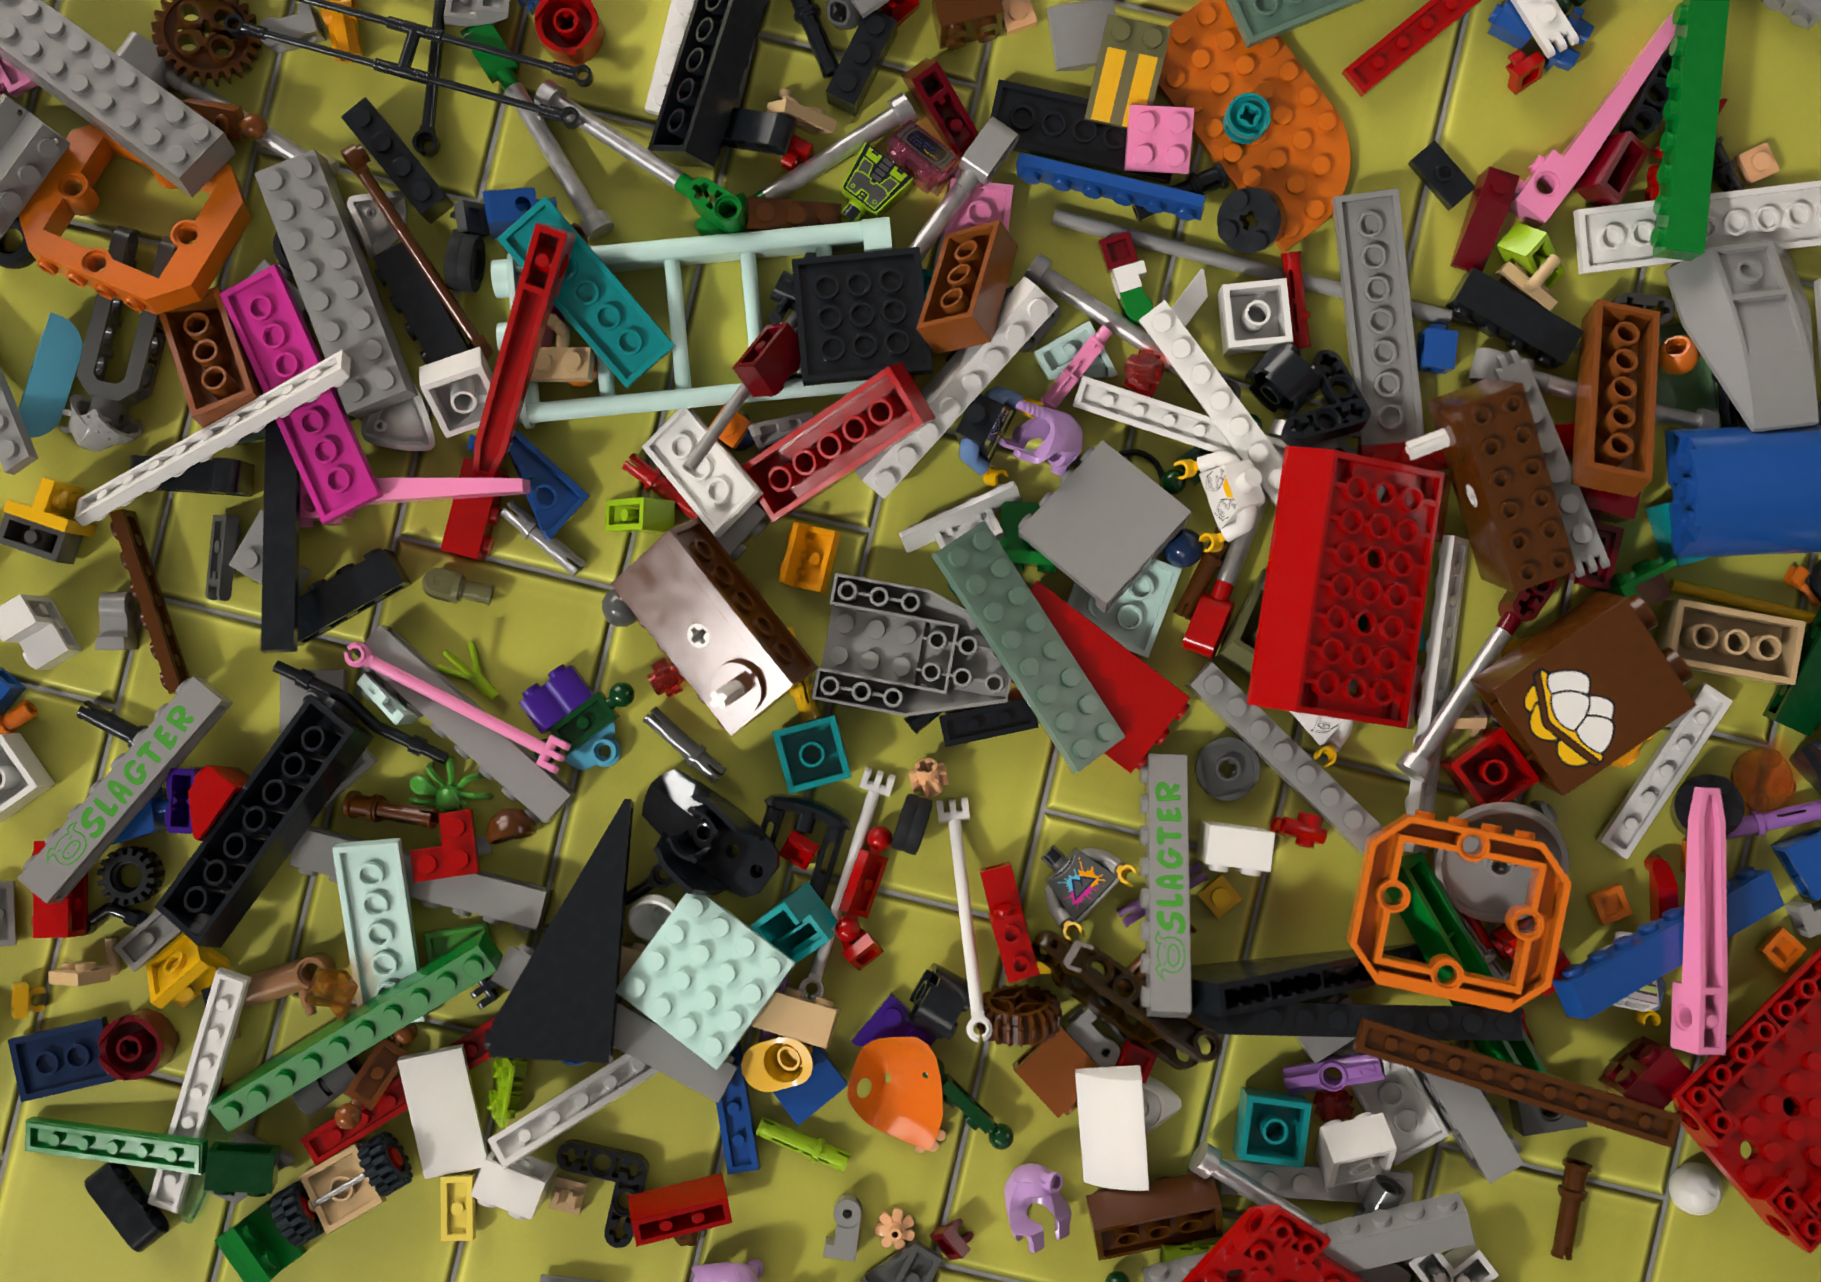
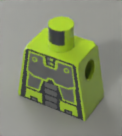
[840,142,914,222]

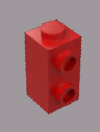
[979,861,1027,927]
[988,904,1040,983]

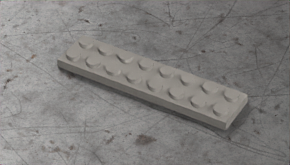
[1332,188,1425,446]

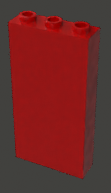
[1011,580,1190,774]

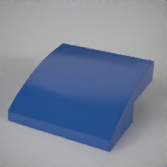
[773,1043,848,1125]

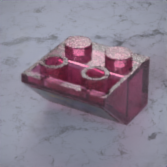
[887,120,961,196]

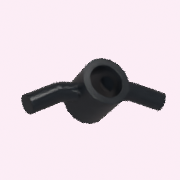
[769,252,816,324]

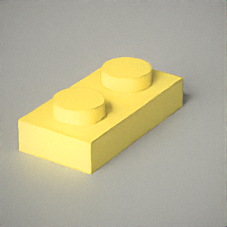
[440,1173,476,1241]

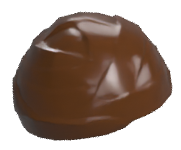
[485,808,537,844]

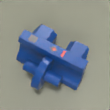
[1537,6,1594,71]

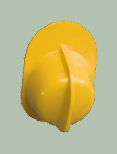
[741,1036,813,1092]

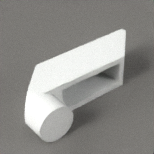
[1171,268,1208,326]

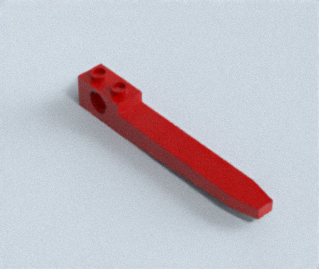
[473,223,577,478]

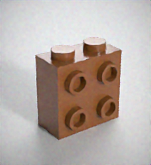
[1012,1024,1101,1118]

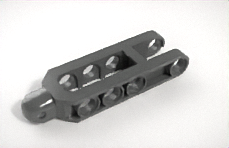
[76,226,177,430]

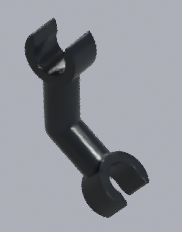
[83,902,148,936]

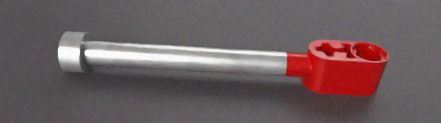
[1182,419,1304,659]

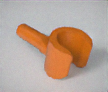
[1784,565,1820,606]

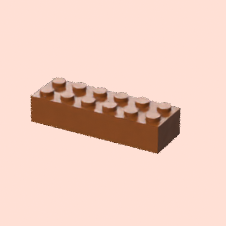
[1571,299,1660,497]

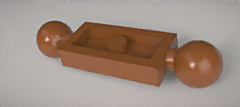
[180,97,268,142]
[335,1022,418,1130]

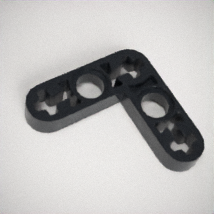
[1281,350,1371,447]
[556,1139,649,1248]

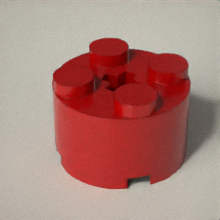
[534,0,605,67]

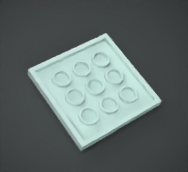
[616,892,796,1070]

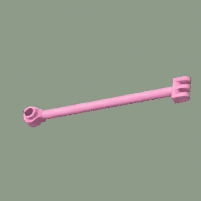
[344,642,571,774]

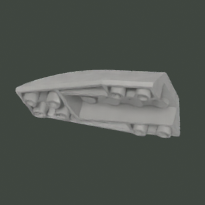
[1665,240,1819,432]

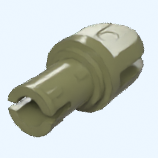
[422,568,494,605]

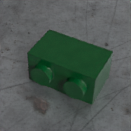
[204,1141,281,1197]

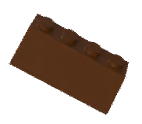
[1086,1171,1223,1261]

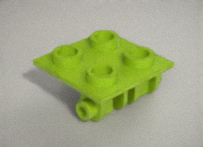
[486,1057,528,1130]

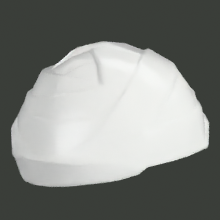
[628,894,676,943]
[1669,1162,1723,1215]

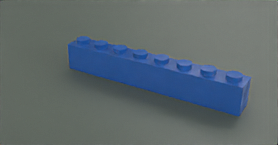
[1552,867,1785,1019]

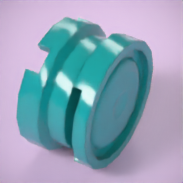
[1223,93,1272,144]

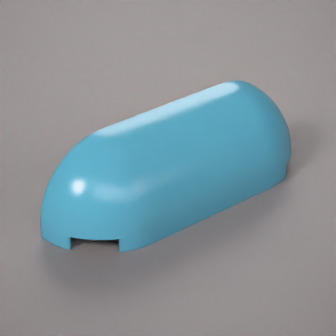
[18,312,83,437]

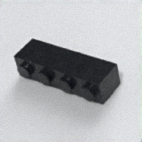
[341,97,454,224]
[373,242,471,365]
[1445,267,1584,369]
[298,548,412,646]

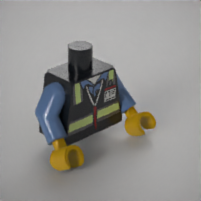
[956,386,1044,487]

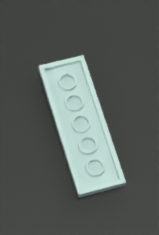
[332,838,427,1023]

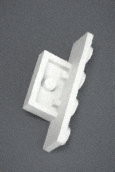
[899,481,1021,553]

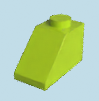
[1497,222,1565,290]
[605,497,675,534]

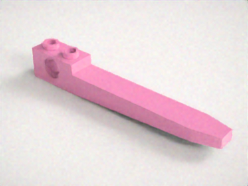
[1509,11,1676,229]
[299,478,531,527]
[1670,787,1728,1055]

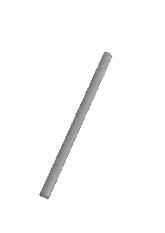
[682,311,798,474]

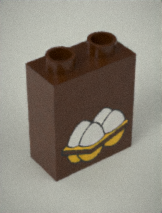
[1470,591,1696,796]

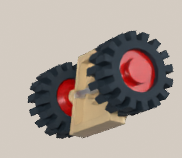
[270,1131,413,1247]

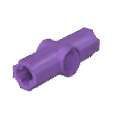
[1282,1053,1386,1095]

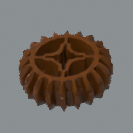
[977,984,1062,1047]

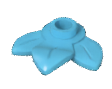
[565,722,621,770]

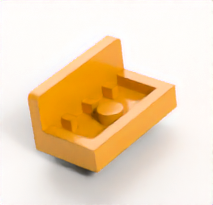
[779,521,841,594]

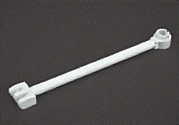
[799,766,896,1000]
[936,797,993,1043]

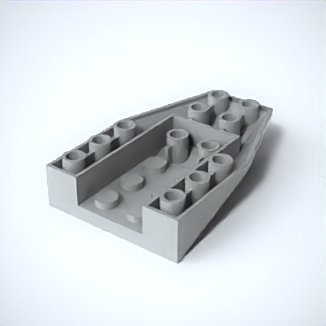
[812,573,1012,716]

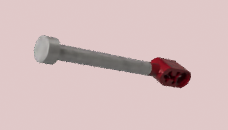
[1396,578,1557,782]

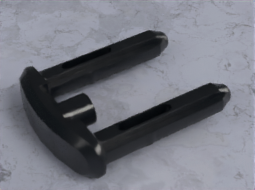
[754,794,852,901]

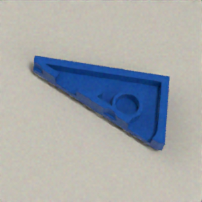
[509,429,590,541]

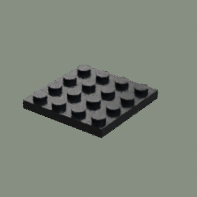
[791,247,933,386]

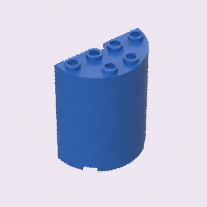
[1665,423,1821,559]

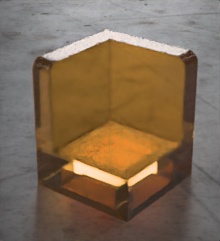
[304,967,358,1019]

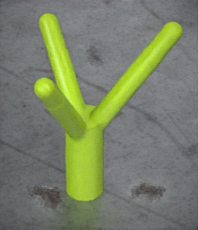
[436,641,499,701]

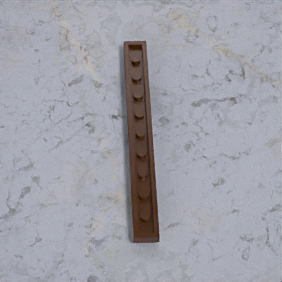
[1352,1017,1682,1148]

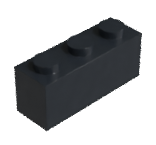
[826,10,897,117]

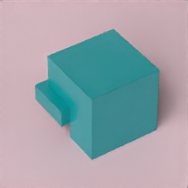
[750,881,838,963]

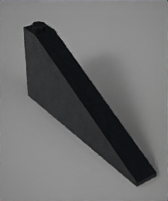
[485,799,634,1063]
[1191,943,1427,1018]

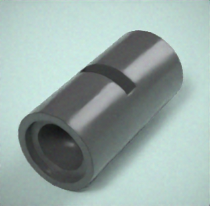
[293,1057,362,1116]
[1353,1175,1405,1217]

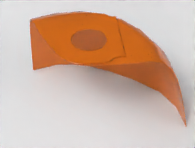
[847,1037,943,1151]

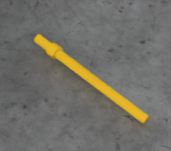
[1668,578,1817,625]

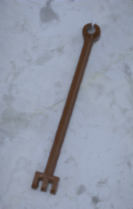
[341,144,493,360]

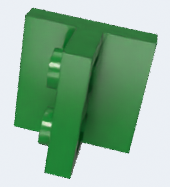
[214,1199,307,1282]

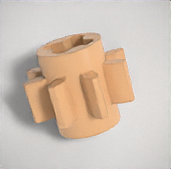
[908,758,949,798]

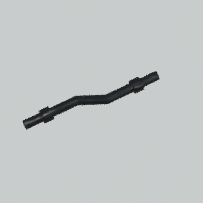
[272,660,449,765]

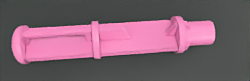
[1041,325,1112,410]

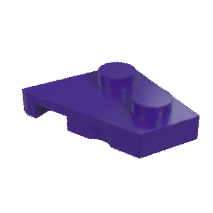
[851,993,937,1047]

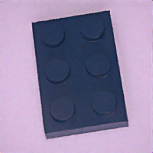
[8,1016,117,1102]

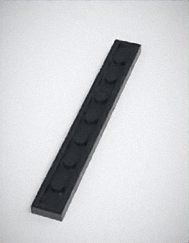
[261,420,300,653]

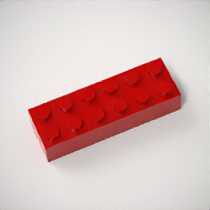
[742,362,936,522]

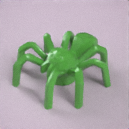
[408,756,493,830]

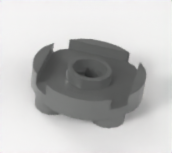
[1195,737,1260,801]

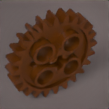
[151,0,262,87]

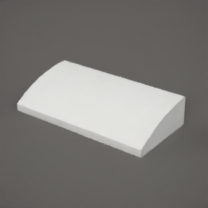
[1075,1065,1149,1191]

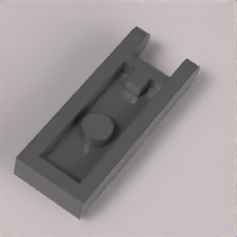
[205,515,241,601]

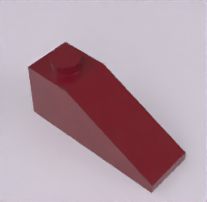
[901,58,979,161]
[1450,166,1520,272]

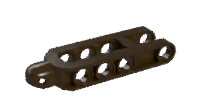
[1032,930,1222,1070]

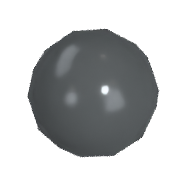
[826,0,863,30]
[602,589,637,627]

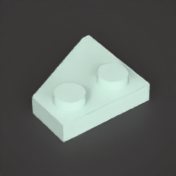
[1033,321,1118,380]
[356,673,418,725]

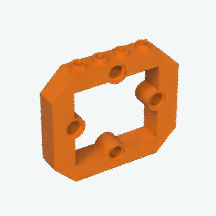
[18,124,252,315]
[1346,809,1572,1013]

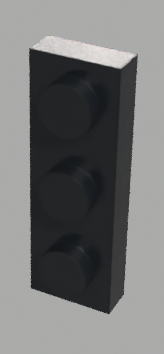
[939,698,1039,747]

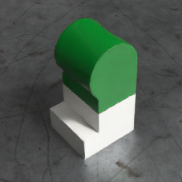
[1110,260,1153,326]

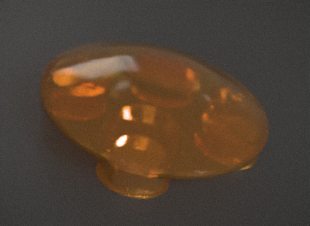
[1730,748,1797,811]

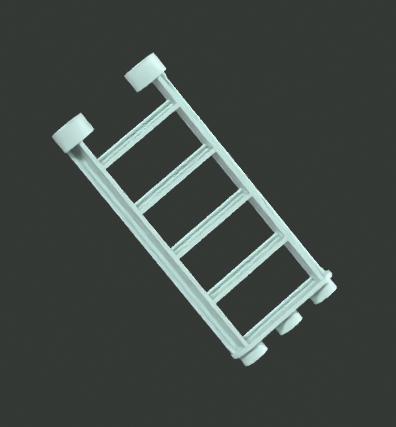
[491,217,892,429]

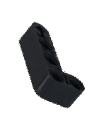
[129,455,255,497]

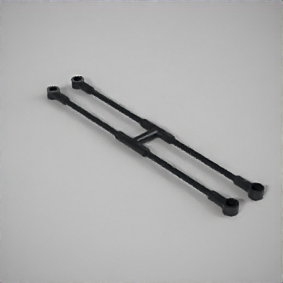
[224,0,594,129]

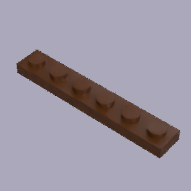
[110,509,190,694]

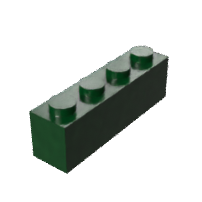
[1763,607,1821,737]

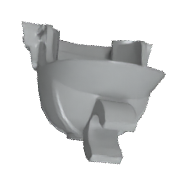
[59,394,143,451]

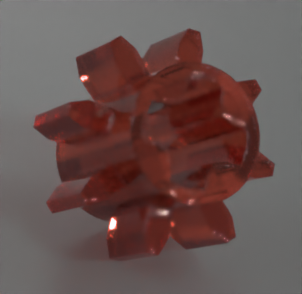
[1124,348,1164,390]
[647,658,687,698]
[1313,1088,1355,1123]

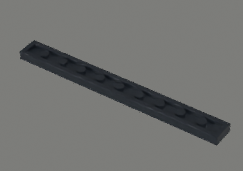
[1190,1003,1523,1041]

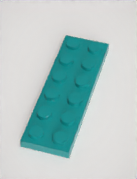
[497,196,676,388]

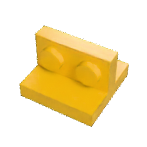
[3,477,97,537]
[146,933,231,1009]

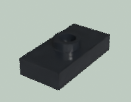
[1408,140,1476,211]

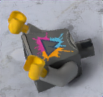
[1041,845,1140,942]

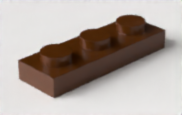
[746,196,841,231]

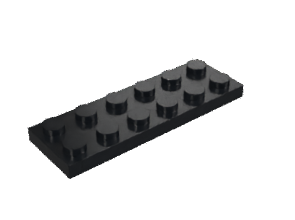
[990,79,1172,184]

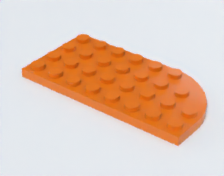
[1157,0,1351,253]

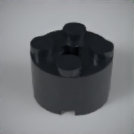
[1217,187,1287,253]
[1245,342,1323,418]
[1670,774,1744,836]
[904,963,970,1040]

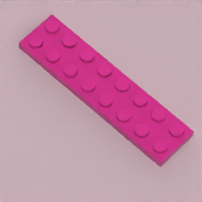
[219,264,383,525]

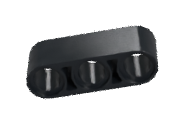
[1619,50,1673,140]
[722,107,797,156]
[84,1162,169,1252]

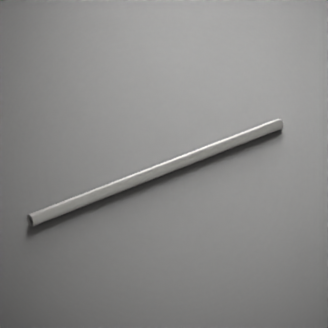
[1052,209,1453,326]

